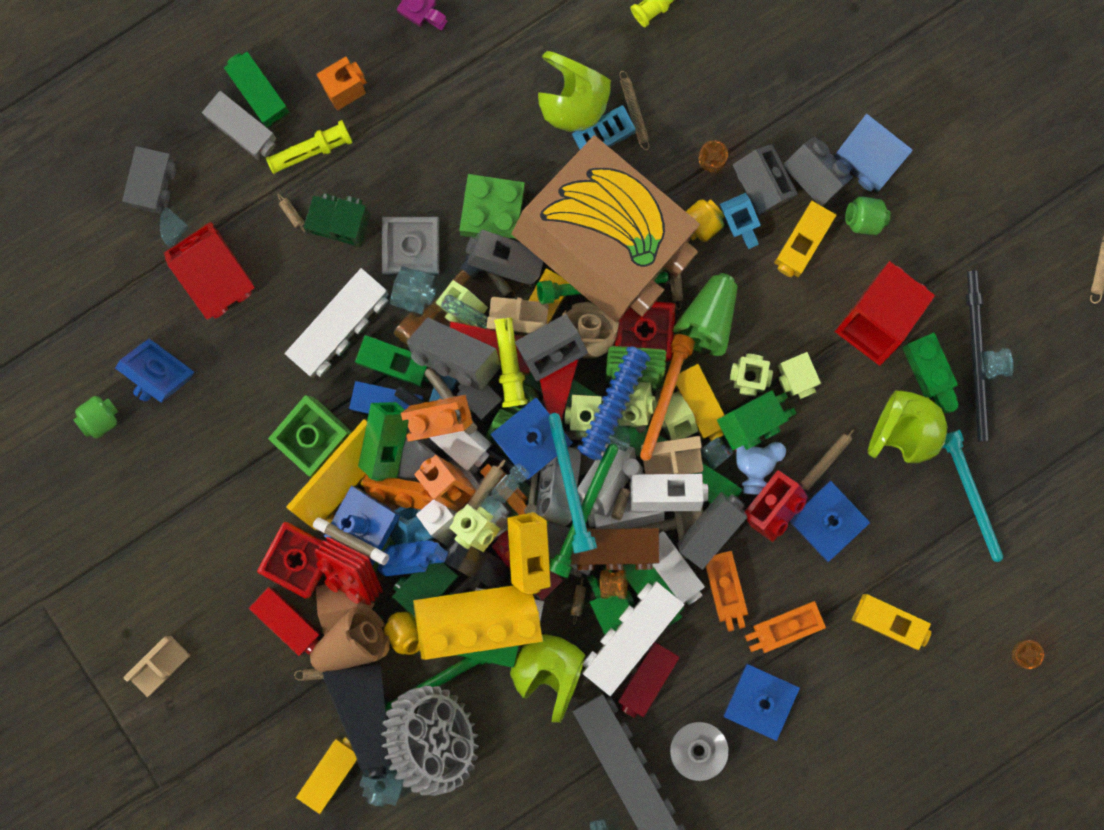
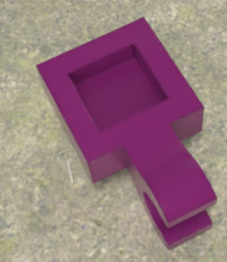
[396,0,448,31]

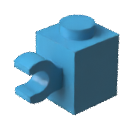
[720,193,761,249]
[391,507,435,544]

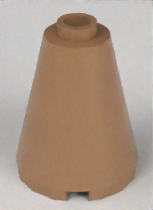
[310,606,390,673]

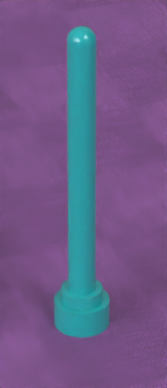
[549,413,597,554]
[942,429,1003,562]

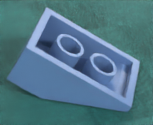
[834,114,912,192]

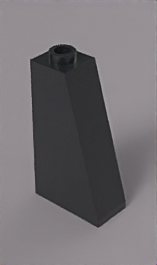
[323,664,393,780]

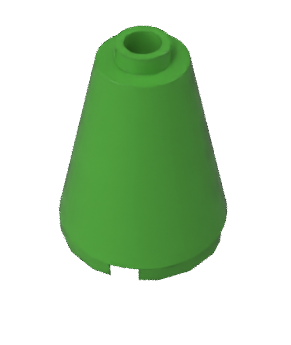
[672,273,738,356]

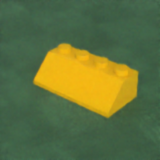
[287,419,367,531]
[413,585,543,660]

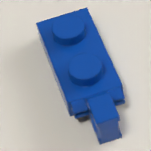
[377,540,448,576]

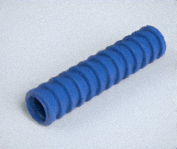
[577,347,651,461]

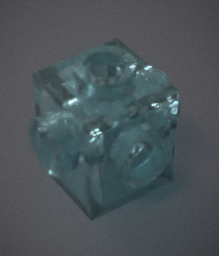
[389,266,436,314]
[359,770,404,807]

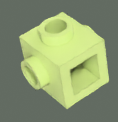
[730,354,773,396]
[618,382,656,427]
[565,395,601,437]
[449,504,501,552]

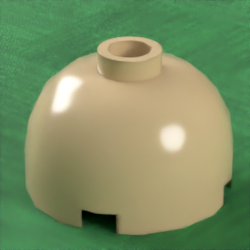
[563,302,618,359]

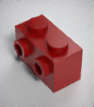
[745,470,808,542]

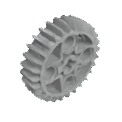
[381,686,479,796]

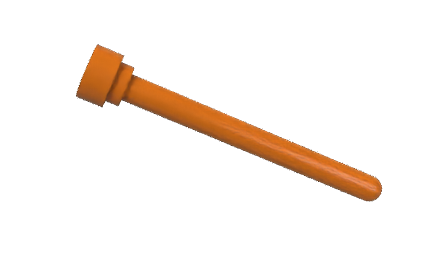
[640,334,695,461]

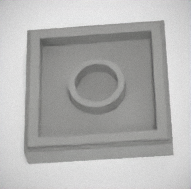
[382,217,439,275]

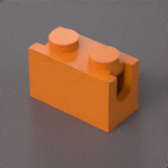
[317,57,367,111]
[401,394,473,442]
[414,454,477,512]

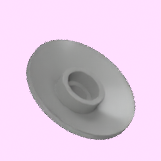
[670,722,728,781]

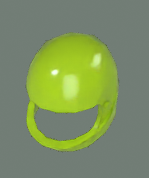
[538,51,611,132]
[868,390,948,463]
[510,634,586,723]

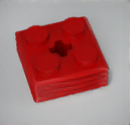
[615,302,676,362]
[257,522,323,598]
[315,537,383,605]

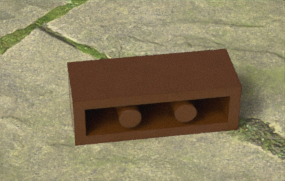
[571,528,659,570]

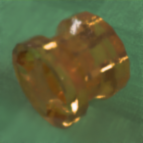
[698,140,728,172]
[600,570,627,599]
[1011,640,1044,669]

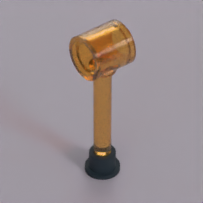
[394,255,484,347]

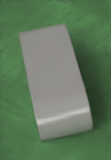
[536,447,581,527]

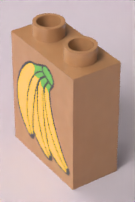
[511,135,700,323]

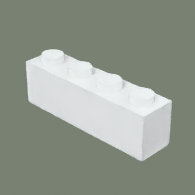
[284,268,389,379]
[582,582,684,696]

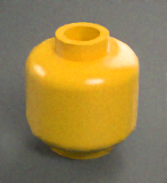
[686,200,725,242]
[384,611,420,655]

